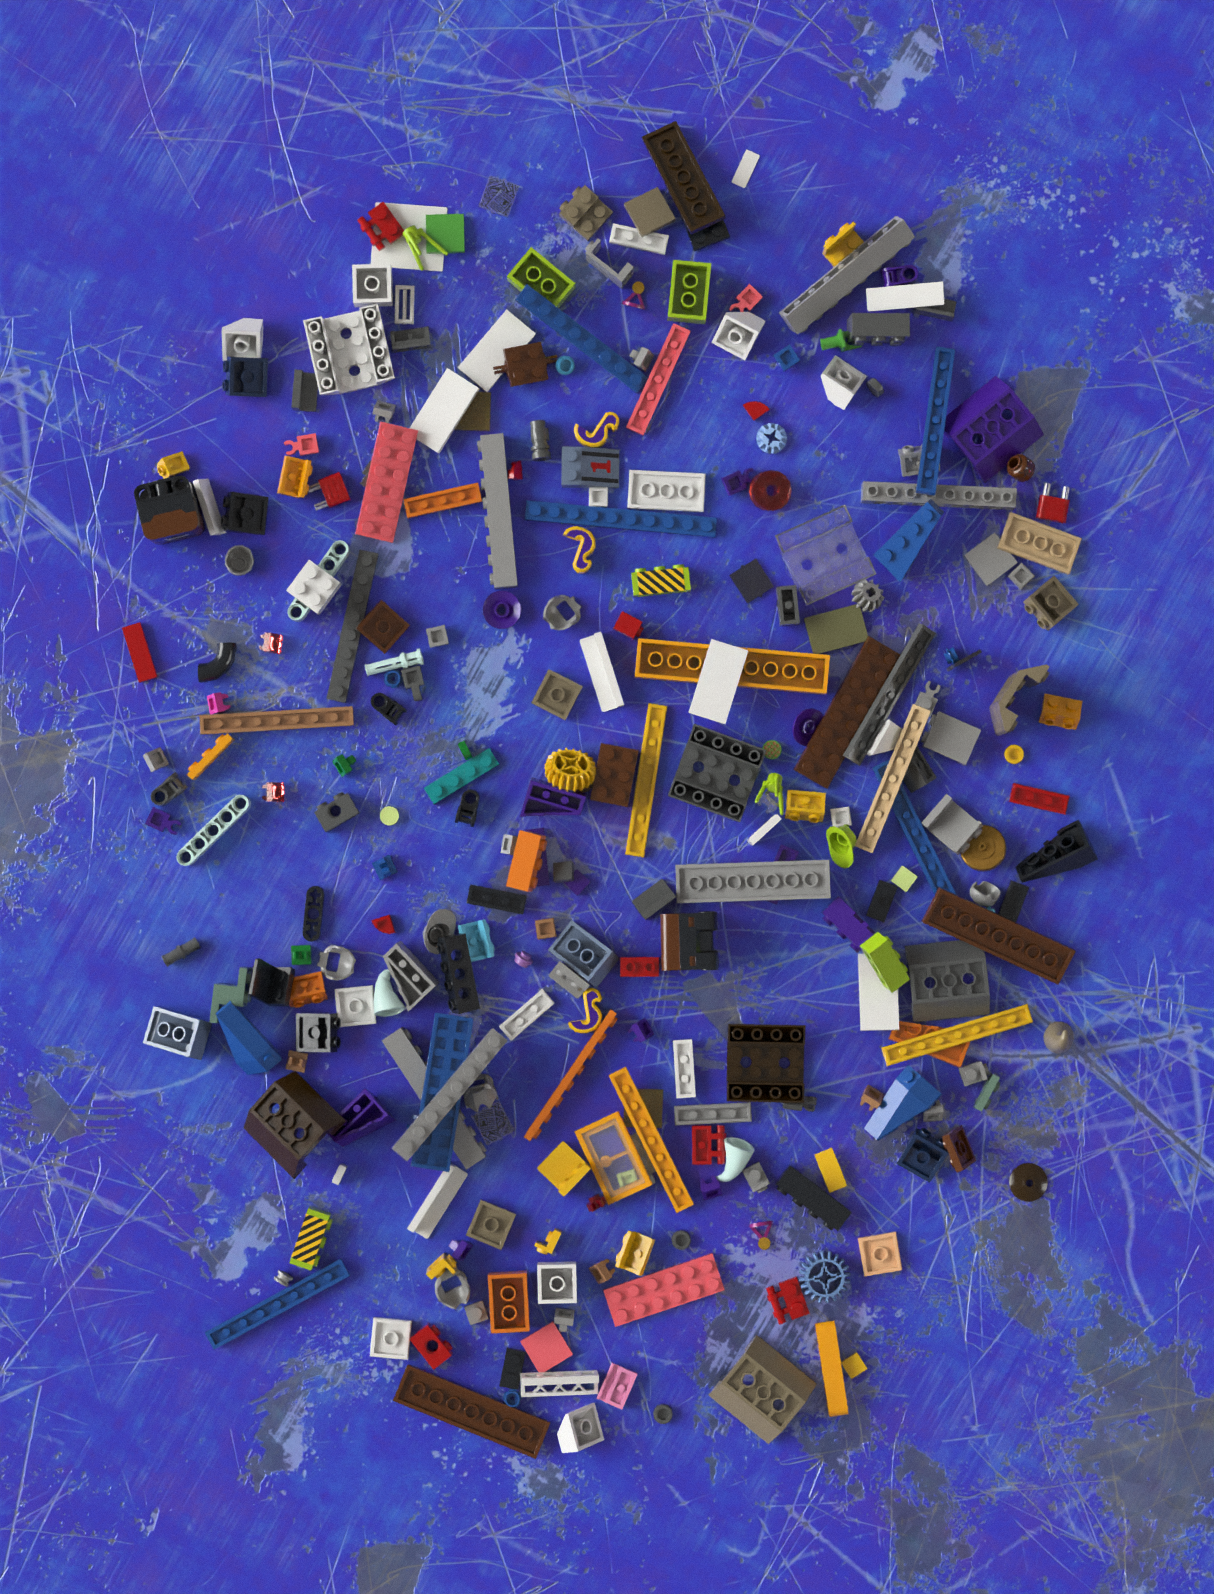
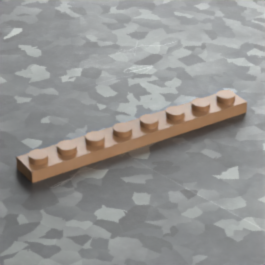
[199,706,354,735]

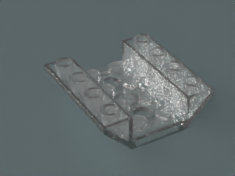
[775,504,876,606]

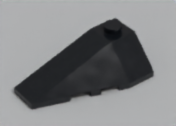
[1015,820,1098,883]

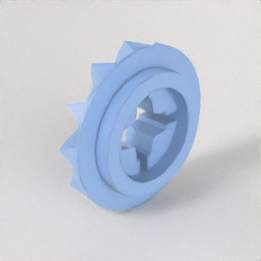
[756,423,787,454]

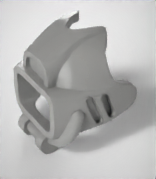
[543,595,582,630]
[317,945,356,980]
[463,1073,499,1112]
[435,1270,470,1309]

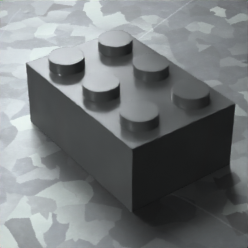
[847,313,910,346]

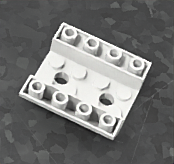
[303,303,395,395]

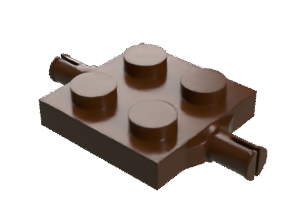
[493,342,557,387]

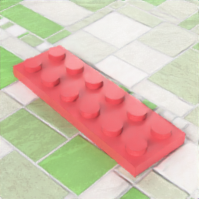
[355,422,418,543]
[603,1253,725,1327]

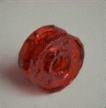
[749,470,792,511]

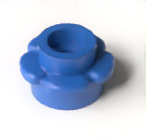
[944,647,960,665]
[384,669,403,688]
[503,1389,522,1407]

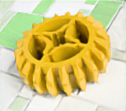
[544,748,596,792]

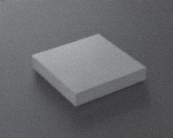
[964,532,1018,586]

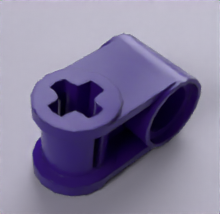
[880,265,918,287]

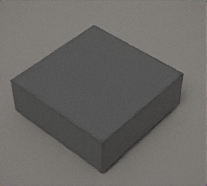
[553,861,574,883]

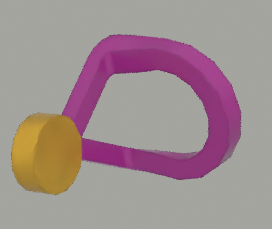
[622,281,645,310]
[749,1221,773,1250]

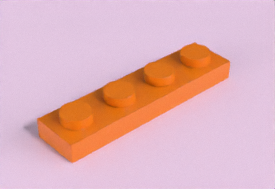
[403,483,482,518]

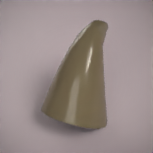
[1044,1022,1074,1054]

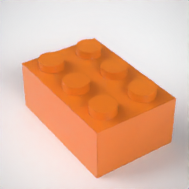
[488,1270,530,1334]

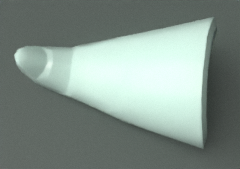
[374,969,406,1017]
[716,1137,755,1182]

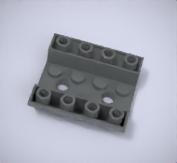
[668,724,767,822]
[905,940,990,1022]

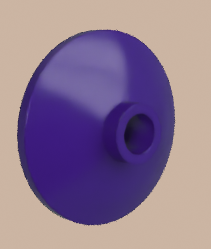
[483,591,521,629]
[792,708,823,746]

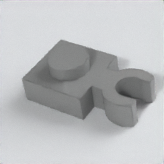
[915,681,940,717]

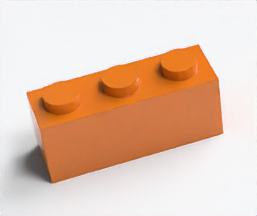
[506,830,547,892]

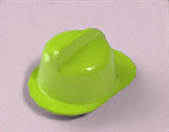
[826,824,857,868]

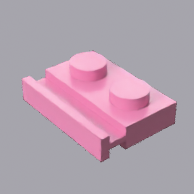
[597,1362,638,1410]

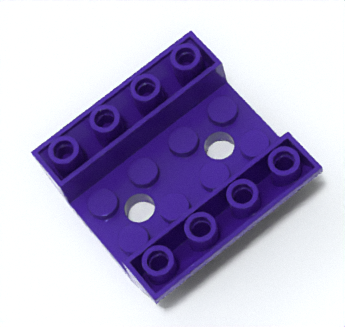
[944,376,1044,483]

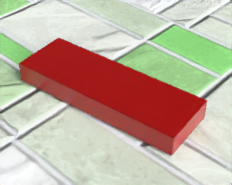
[122,622,158,683]
[1009,783,1070,815]

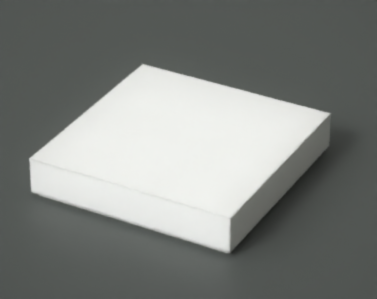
[747,814,781,846]
[334,985,377,1027]
[370,1317,412,1360]

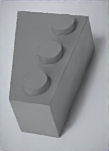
[383,941,440,1012]

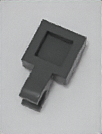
[401,666,425,701]
[782,1096,817,1112]

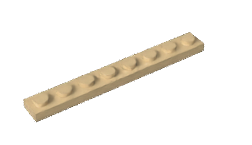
[855,704,931,853]

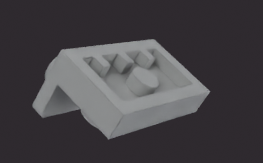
[898,444,941,477]
[549,961,590,999]

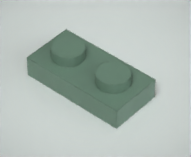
[973,1073,1000,1112]

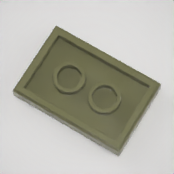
[804,604,868,654]

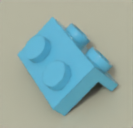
[458,919,495,962]

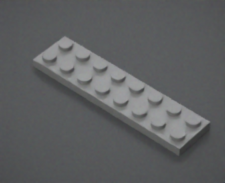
[675,860,831,903]

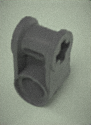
[151,772,188,806]

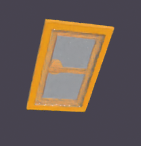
[574,1111,653,1205]

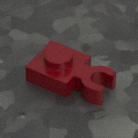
[586,1194,607,1212]

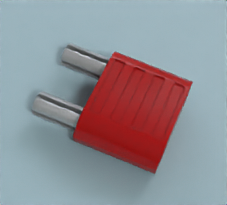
[308,472,351,510]
[1036,483,1070,523]

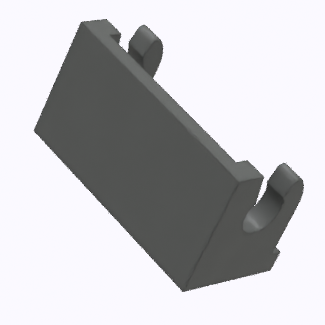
[390,326,431,353]

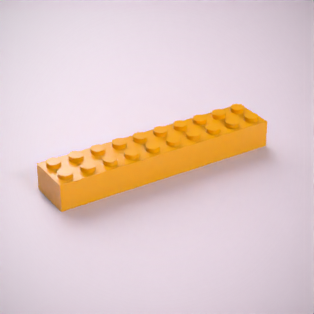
[635,638,830,695]

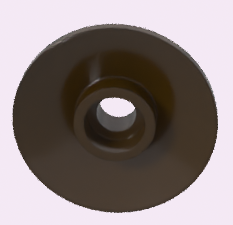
[1009,1163,1048,1202]

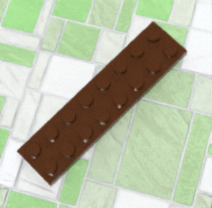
[793,636,900,789]
[922,887,1076,985]
[393,1364,550,1459]

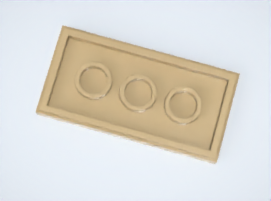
[997,512,1082,575]

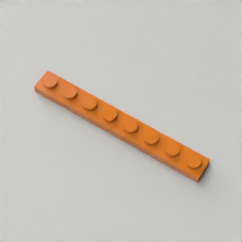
[524,1009,618,1141]

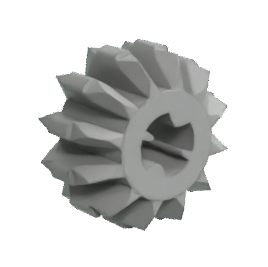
[851,579,885,612]

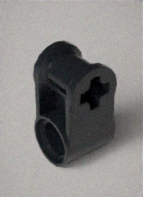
[371,693,408,725]
[455,789,480,827]

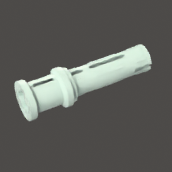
[365,648,424,676]

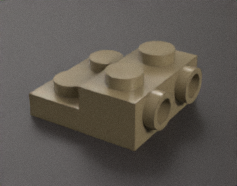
[559,185,613,241]
[1023,576,1079,631]

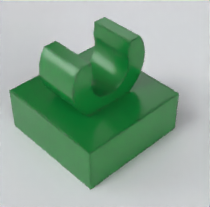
[332,754,356,778]
[291,945,312,965]

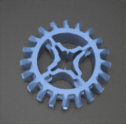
[798,1250,851,1303]

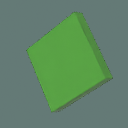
[426,214,465,254]

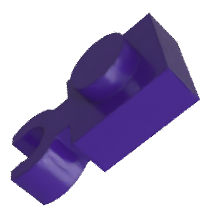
[721,468,758,496]
[145,807,182,835]

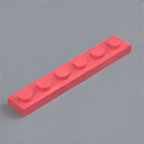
[626,323,691,436]

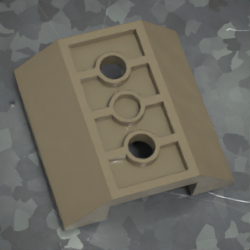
[989,664,1050,736]
[708,1335,817,1444]

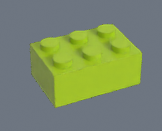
[507,247,576,308]
[667,260,711,324]

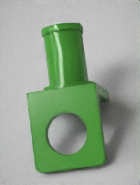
[820,329,862,352]

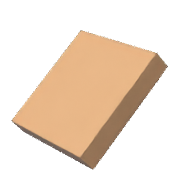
[858,1231,902,1277]

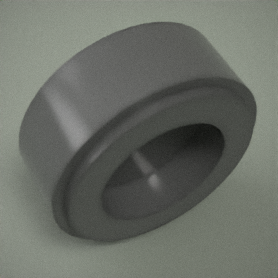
[866,378,884,397]
[671,1230,691,1250]
[653,1404,673,1424]

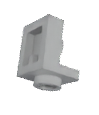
[958,1060,989,1086]
[742,1161,770,1193]

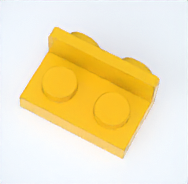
[785,790,826,823]
[426,1253,457,1280]

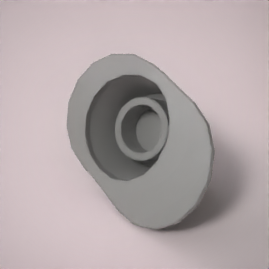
[423,909,456,954]

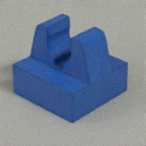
[773,344,800,372]
[372,855,398,880]

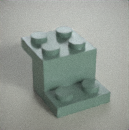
[209,966,253,1023]

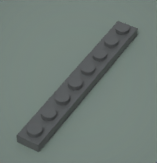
[326,550,379,703]
[843,623,936,766]

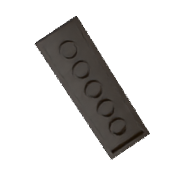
[642,121,726,235]

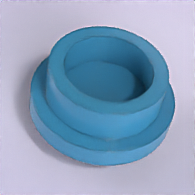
[556,356,575,375]

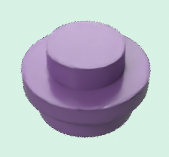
[514,951,533,968]

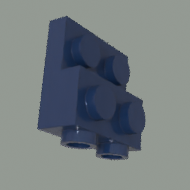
[222,356,268,397]
[896,1128,948,1183]

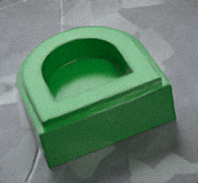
[458,740,473,760]

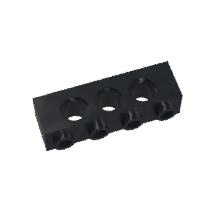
[437,933,480,1014]

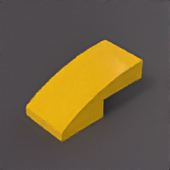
[814,1147,847,1193]

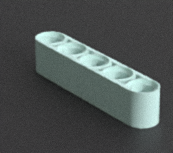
[287,540,350,622]
[176,795,251,866]

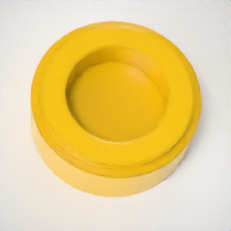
[1004,745,1024,764]

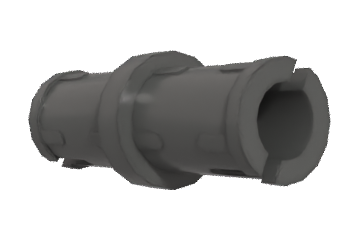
[161,937,201,967]

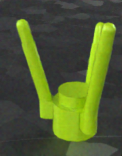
[403,225,448,271]
[755,773,784,816]

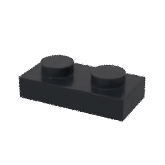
[499,1347,526,1390]

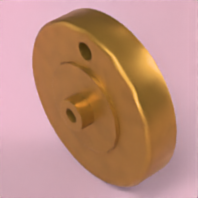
[960,825,1006,872]

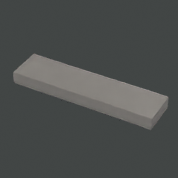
[674,1102,752,1125]

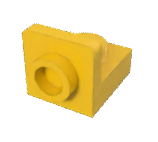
[157,451,190,479]
[534,1228,562,1255]

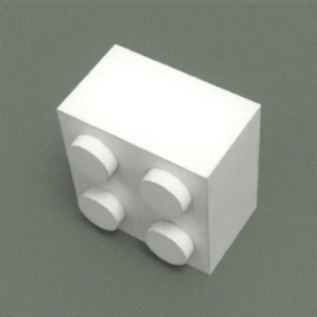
[352,264,393,307]
[286,560,342,615]
[537,1261,577,1304]

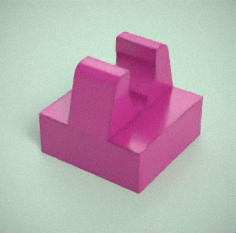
[207,692,230,715]

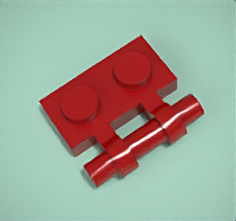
[357,202,404,251]
[692,1125,727,1165]
[766,1276,810,1325]

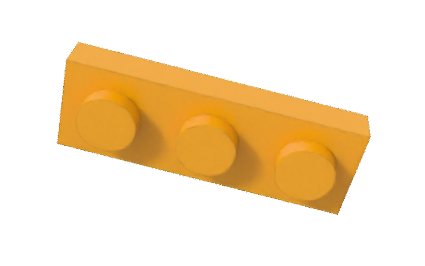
[187,733,235,780]

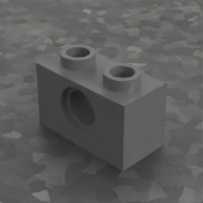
[776,585,800,627]
[314,792,360,832]

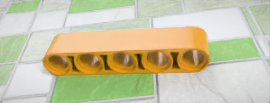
[815,1320,848,1417]

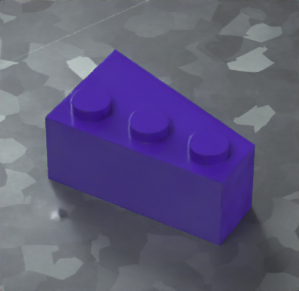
[520,777,587,817]

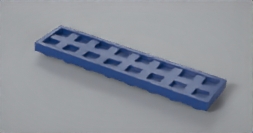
[411,1013,473,1172]

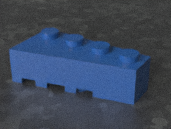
[874,499,944,582]

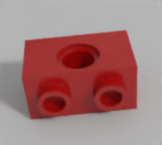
[620,957,659,977]
[410,1323,453,1370]

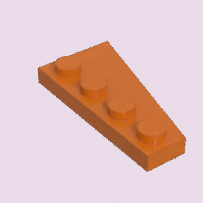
[888,1021,970,1068]

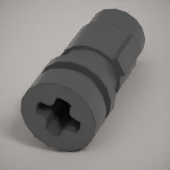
[530,420,551,461]

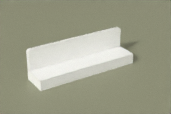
[866,281,944,312]
[580,632,624,712]
[407,1163,468,1239]

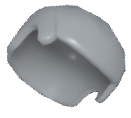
[225,545,254,576]
[970,881,1001,907]

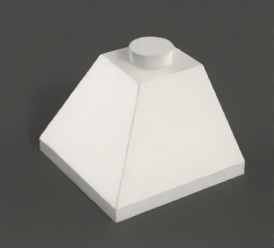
[712,312,765,360]
[222,318,263,361]
[821,355,867,410]
[866,720,902,756]
[557,1403,604,1453]

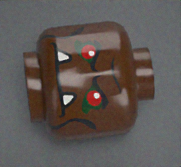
[1007,454,1035,482]

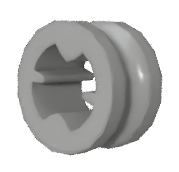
[274,1270,293,1287]

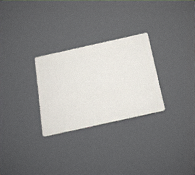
[371,202,447,271]

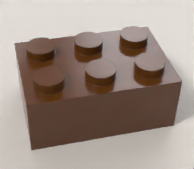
[590,743,639,808]

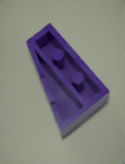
[821,896,876,953]
[327,1089,396,1147]

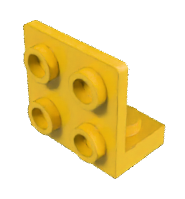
[822,221,864,267]
[537,1141,591,1197]

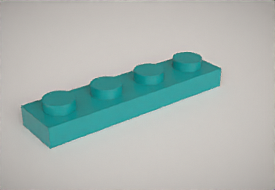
[424,748,499,804]

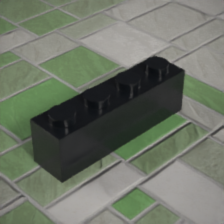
[775,1164,852,1231]

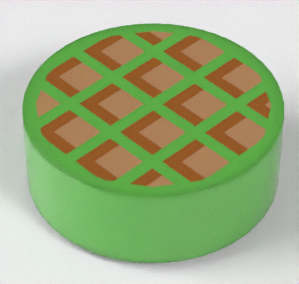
[762,740,782,760]

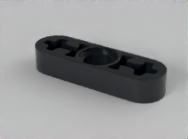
[303,886,325,942]

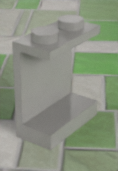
[585,238,634,289]
[921,711,981,766]
[922,794,983,855]

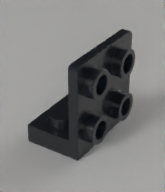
[249,958,295,1006]

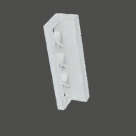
[520,1370,599,1397]

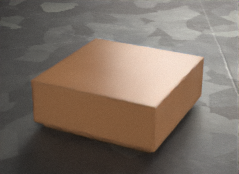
[535,918,557,940]

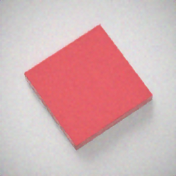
[520,1321,573,1372]

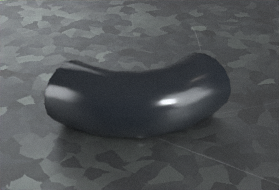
[198,642,237,683]

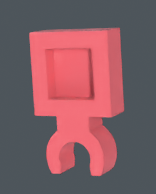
[729,284,763,312]
[284,433,319,456]

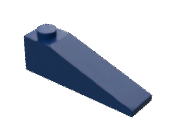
[216,1001,282,1075]
[864,1065,942,1141]

